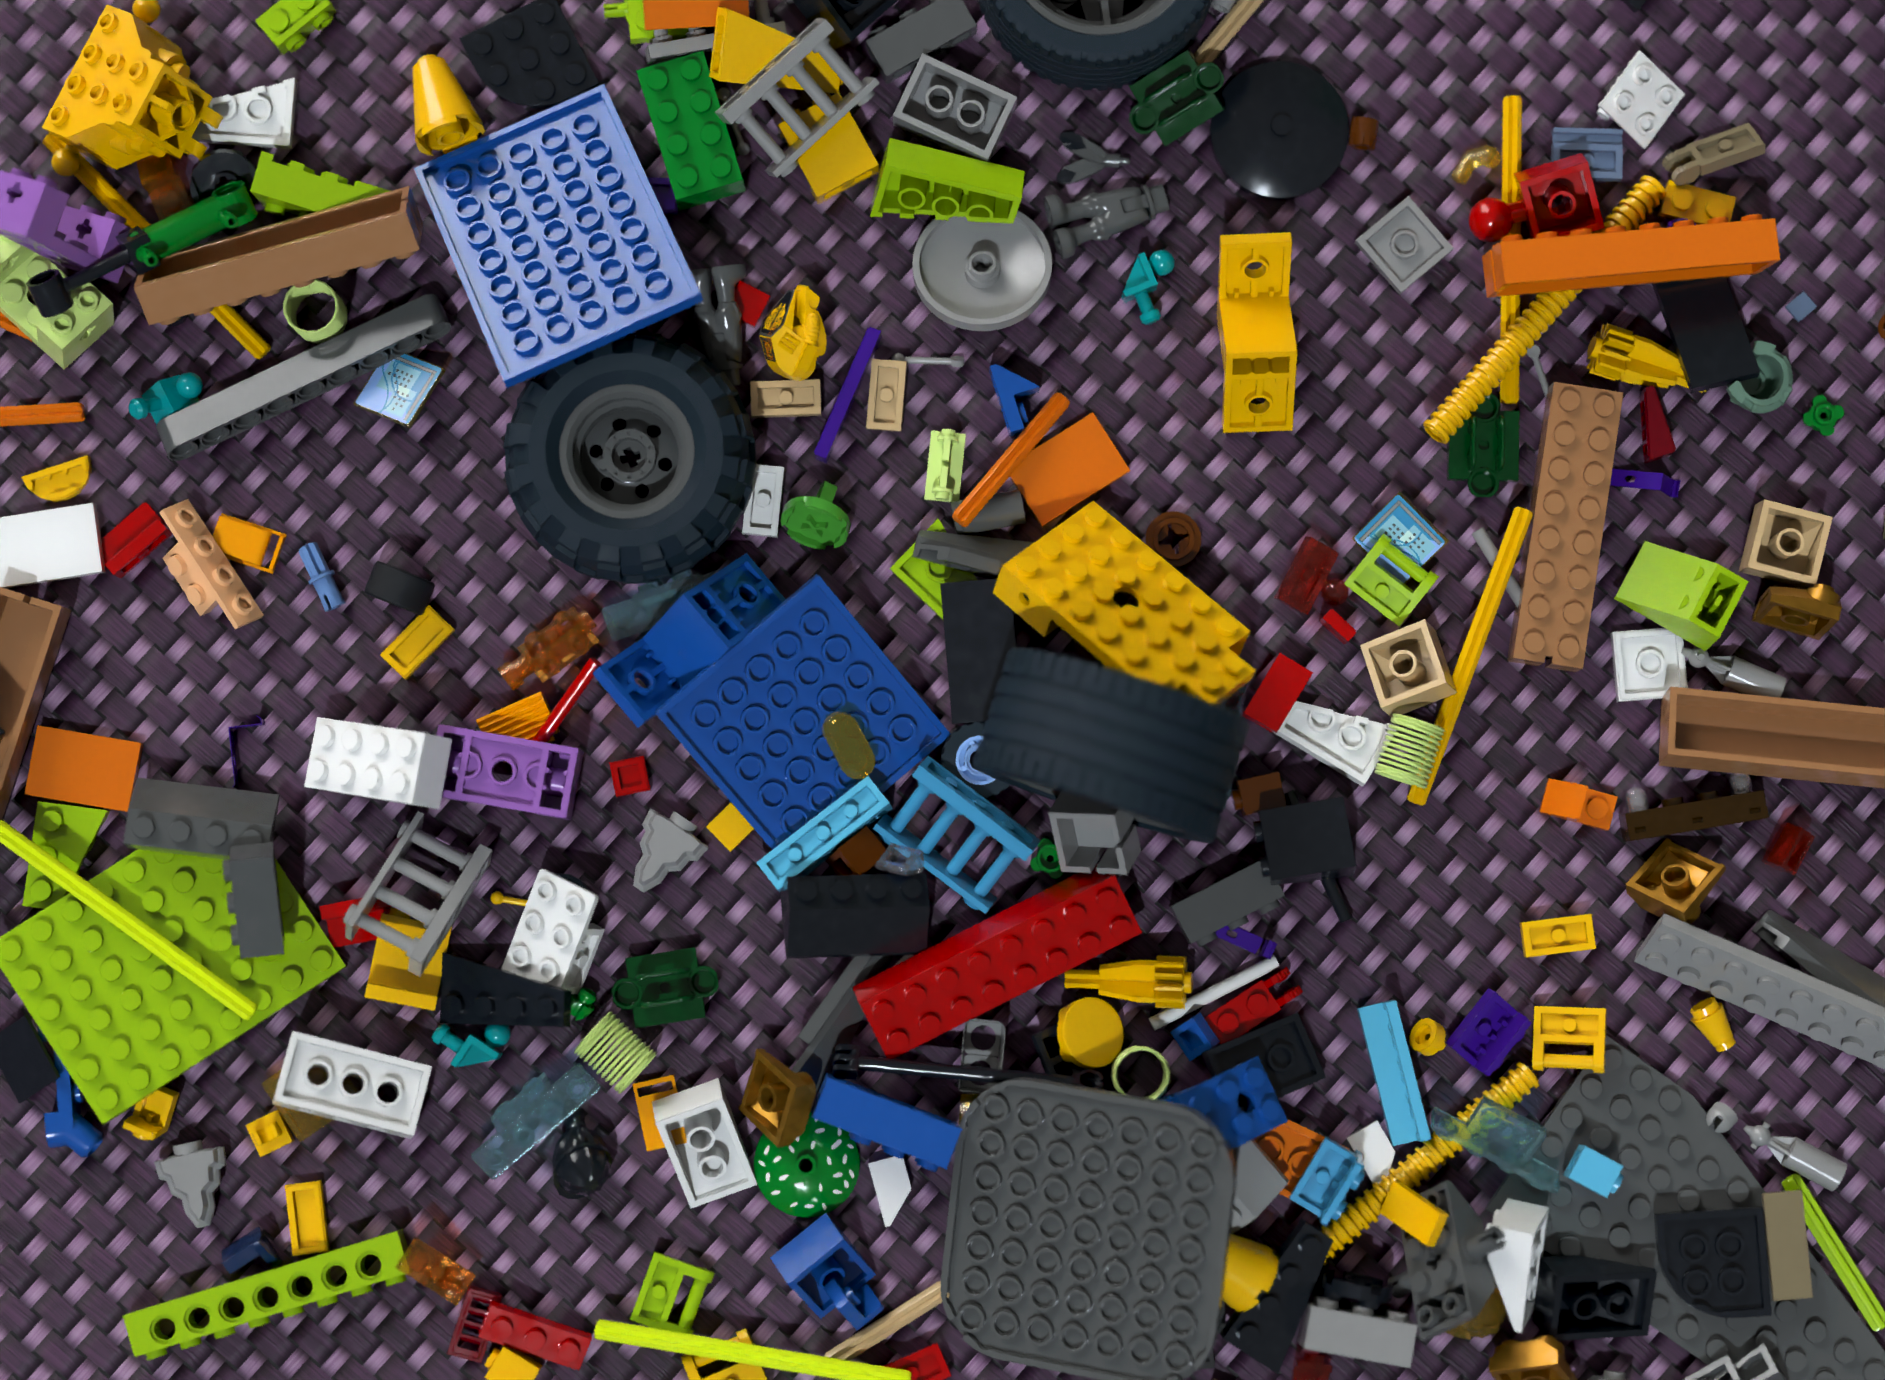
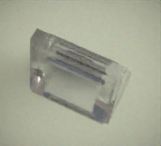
[875,843,924,876]

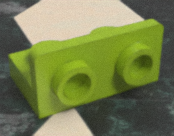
[255,0,337,55]

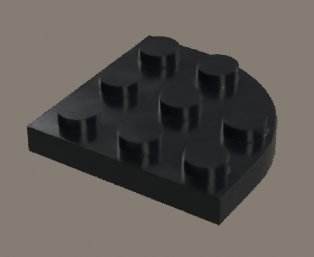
[459,0,600,109]
[1654,1207,1772,1318]

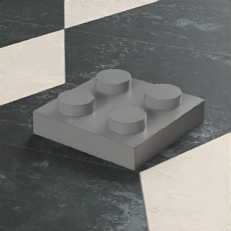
[1354,196,1454,295]

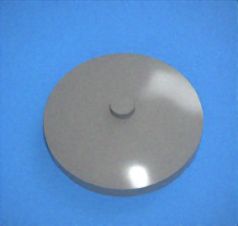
[912,211,1052,331]

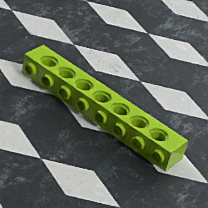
[123,1229,414,1360]

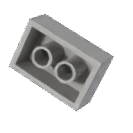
[893,53,1017,162]
[1297,1295,1418,1368]

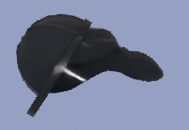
[552,1097,612,1199]

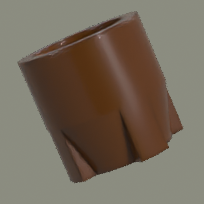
[1348,117,1379,151]

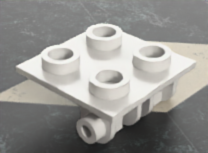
[1597,50,1685,149]

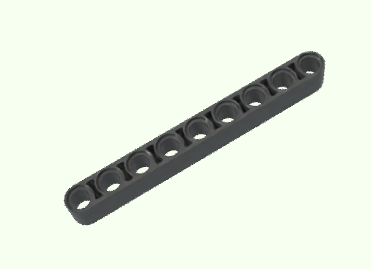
[156,294,452,461]

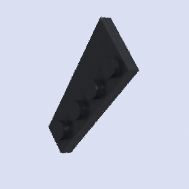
[1219,1218,1333,1374]

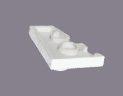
[192,78,297,149]
[1272,701,1399,787]

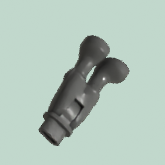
[1044,184,1169,259]
[690,264,746,386]

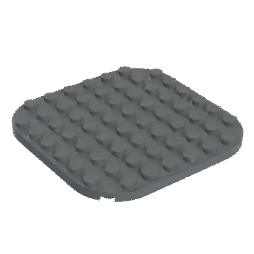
[940,1077,1237,1380]

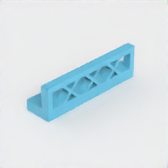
[756,776,893,892]
[1357,1000,1431,1146]

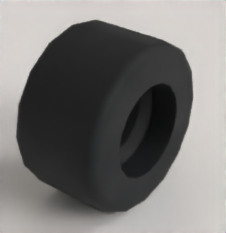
[364,561,435,615]

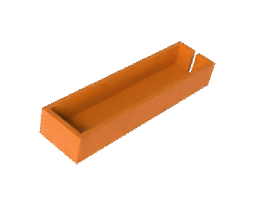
[1482,214,1780,298]

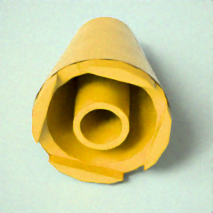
[412,54,485,156]
[1223,1234,1279,1311]

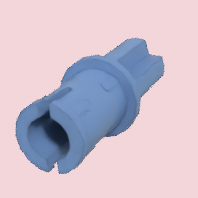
[299,542,346,612]

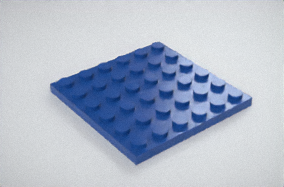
[655,574,951,850]

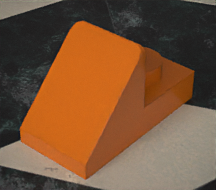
[1539,778,1618,831]

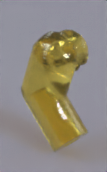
[1451,145,1501,185]

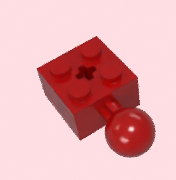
[1468,153,1605,242]

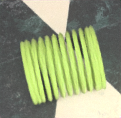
[283,279,348,344]
[1374,713,1445,789]
[574,1012,657,1094]
[1110,1045,1170,1100]

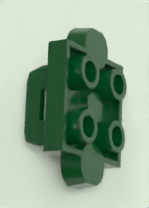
[1129,49,1225,146]
[1447,393,1520,497]
[612,947,719,1028]

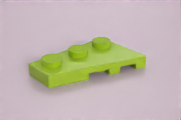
[22,801,110,909]

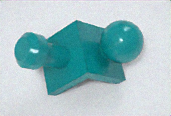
[1121,250,1175,325]
[128,372,203,425]
[432,1024,511,1068]

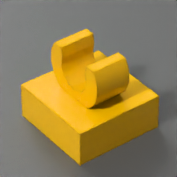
[245,1109,295,1157]

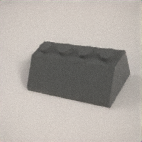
[123,777,280,860]

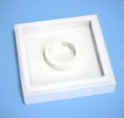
[1610,628,1688,702]

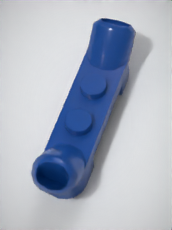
[38,1026,104,1158]

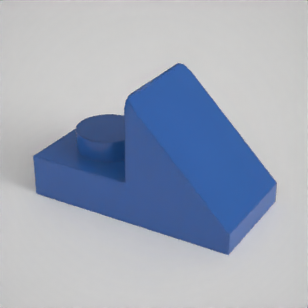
[989,364,1040,437]

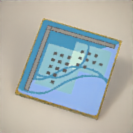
[353,353,445,428]
[1352,491,1449,584]

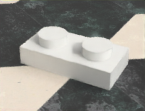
[742,464,785,538]

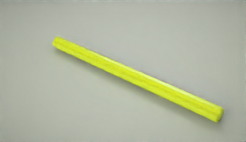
[0,820,258,1020]
[594,1319,911,1380]

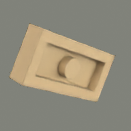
[866,359,907,432]
[750,379,822,418]

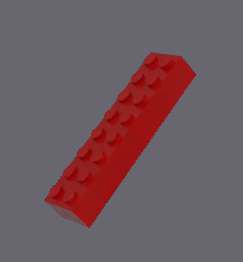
[852,863,1142,1059]

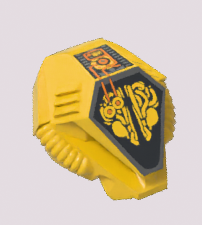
[759,284,827,381]

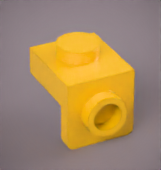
[123,1086,179,1140]

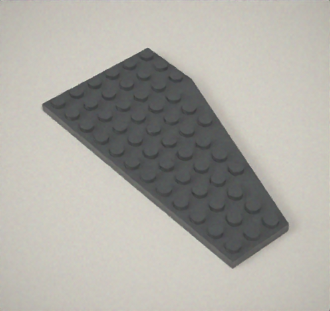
[1484,1035,1885,1380]

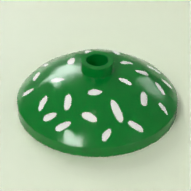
[754,1111,860,1218]

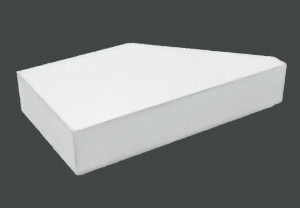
[1346,1120,1395,1184]
[868,1156,912,1227]

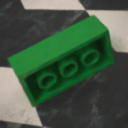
[636,50,746,211]

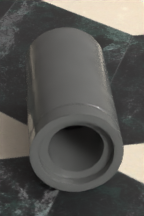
[950,489,1026,535]

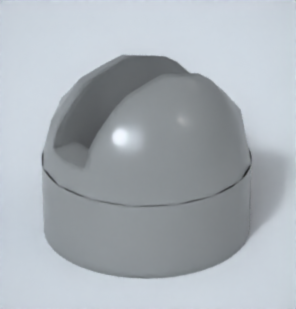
[1706,1102,1738,1133]

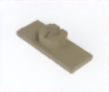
[1761,1190,1813,1301]

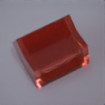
[1762,822,1815,876]

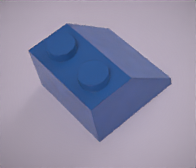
[770,1213,876,1319]

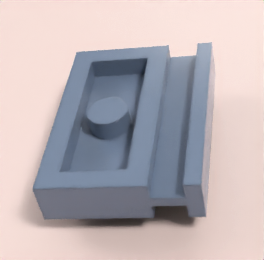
[1551,127,1623,182]

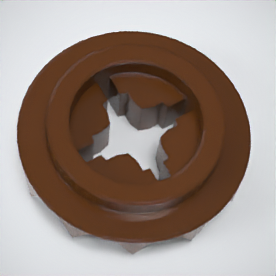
[1145,511,1201,567]

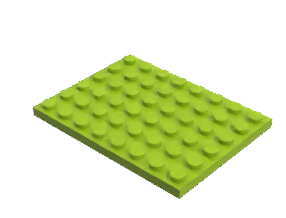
[0,849,346,1125]

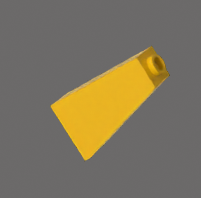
[709,7,843,93]

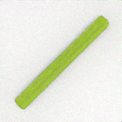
[1781,1173,1885,1331]

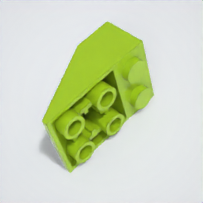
[1614,541,1749,651]

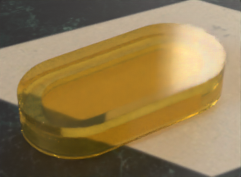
[822,712,875,779]

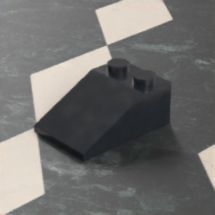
[793,0,898,50]
[1532,1255,1657,1341]

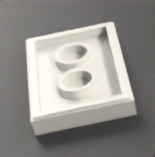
[0,503,106,589]

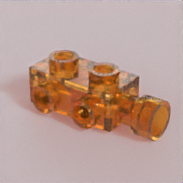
[497,606,600,691]

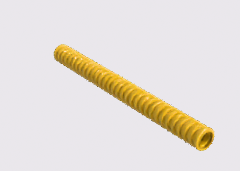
[1423,175,1667,444]
[1321,1062,1540,1266]

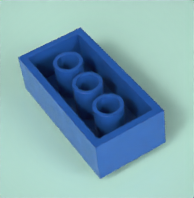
[811,1072,962,1172]

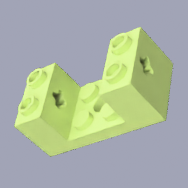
[0,235,114,369]

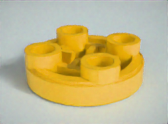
[1057,997,1124,1069]

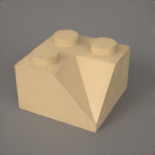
[1739,499,1833,589]
[1360,619,1457,717]

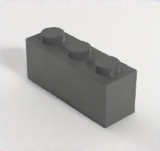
[866,0,977,84]
[223,842,285,958]
[1169,860,1285,947]

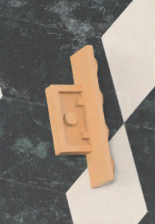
[159,499,264,629]

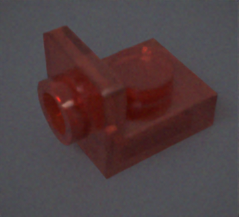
[1291,1352,1333,1380]

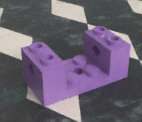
[0,168,132,283]
[436,724,584,821]

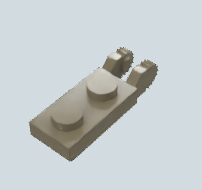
[1662,123,1765,186]

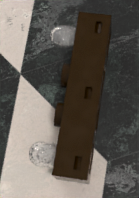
[1618,773,1769,842]

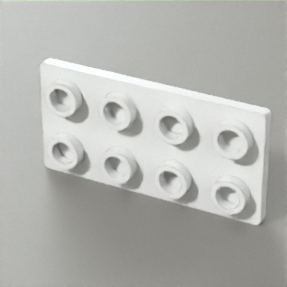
[501,869,605,994]

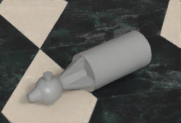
[1681,647,1786,698]
[1743,1122,1847,1192]

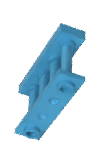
[873,756,1041,914]

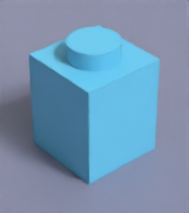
[1563,1144,1623,1198]

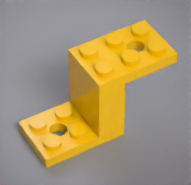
[1217,232,1297,433]

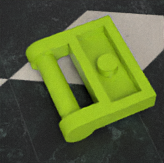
[1344,533,1439,627]
[630,1251,715,1335]

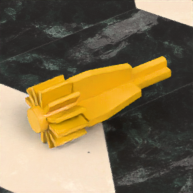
[1587,323,1707,393]
[1064,955,1193,1009]

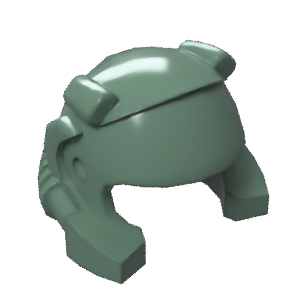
[1726,341,1793,414]

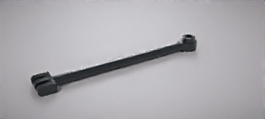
[832,1044,1104,1090]

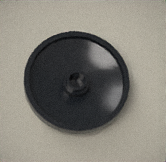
[1210,61,1349,201]

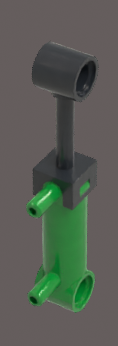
[26,180,258,318]

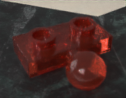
[1274,536,1349,615]

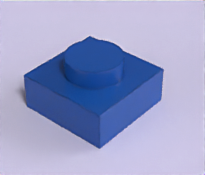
[1170,1013,1220,1061]

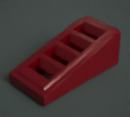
[1640,385,1676,464]
[447,1284,503,1363]

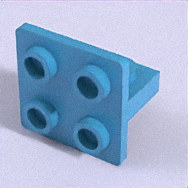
[1289,1136,1365,1226]

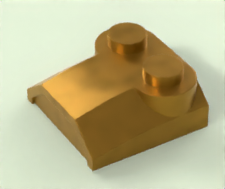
[1752,584,1842,640]
[1625,838,1726,924]
[739,1048,816,1147]
[1489,1336,1577,1380]

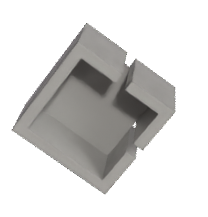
[1048,791,1141,875]

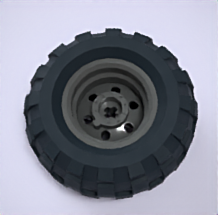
[503,331,756,584]

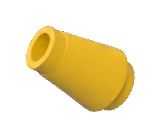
[1690,997,1736,1052]

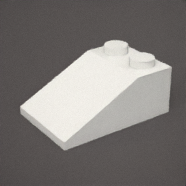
[652,1078,757,1209]
[1485,1198,1549,1333]

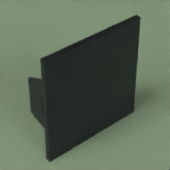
[0,1015,60,1104]

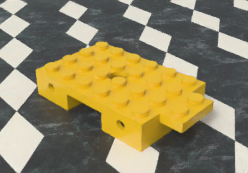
[992,501,1255,706]

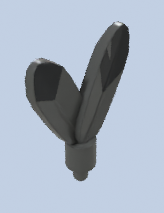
[1056,132,1130,184]

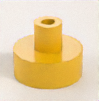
[1409,1018,1446,1056]

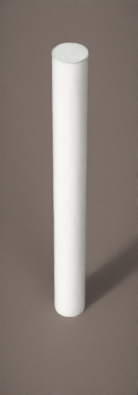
[1148,954,1280,1031]

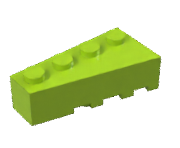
[870,138,1025,224]
[250,151,390,217]

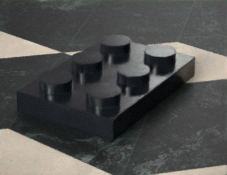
[1201,1012,1326,1112]

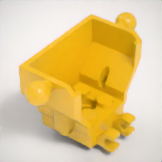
[42,0,223,177]

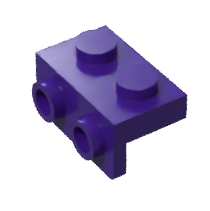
[1445,988,1532,1076]

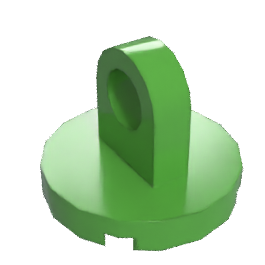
[780,481,851,549]

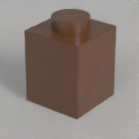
[1231,772,1287,817]
[825,826,889,875]

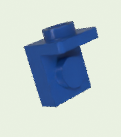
[823,1279,884,1331]

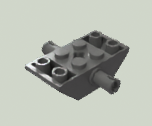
[1387,1180,1506,1341]

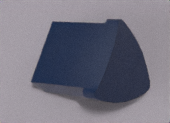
[222,1226,282,1274]

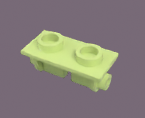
[924,429,966,502]

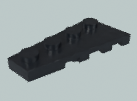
[440,952,571,1027]

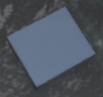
[1785,291,1817,323]

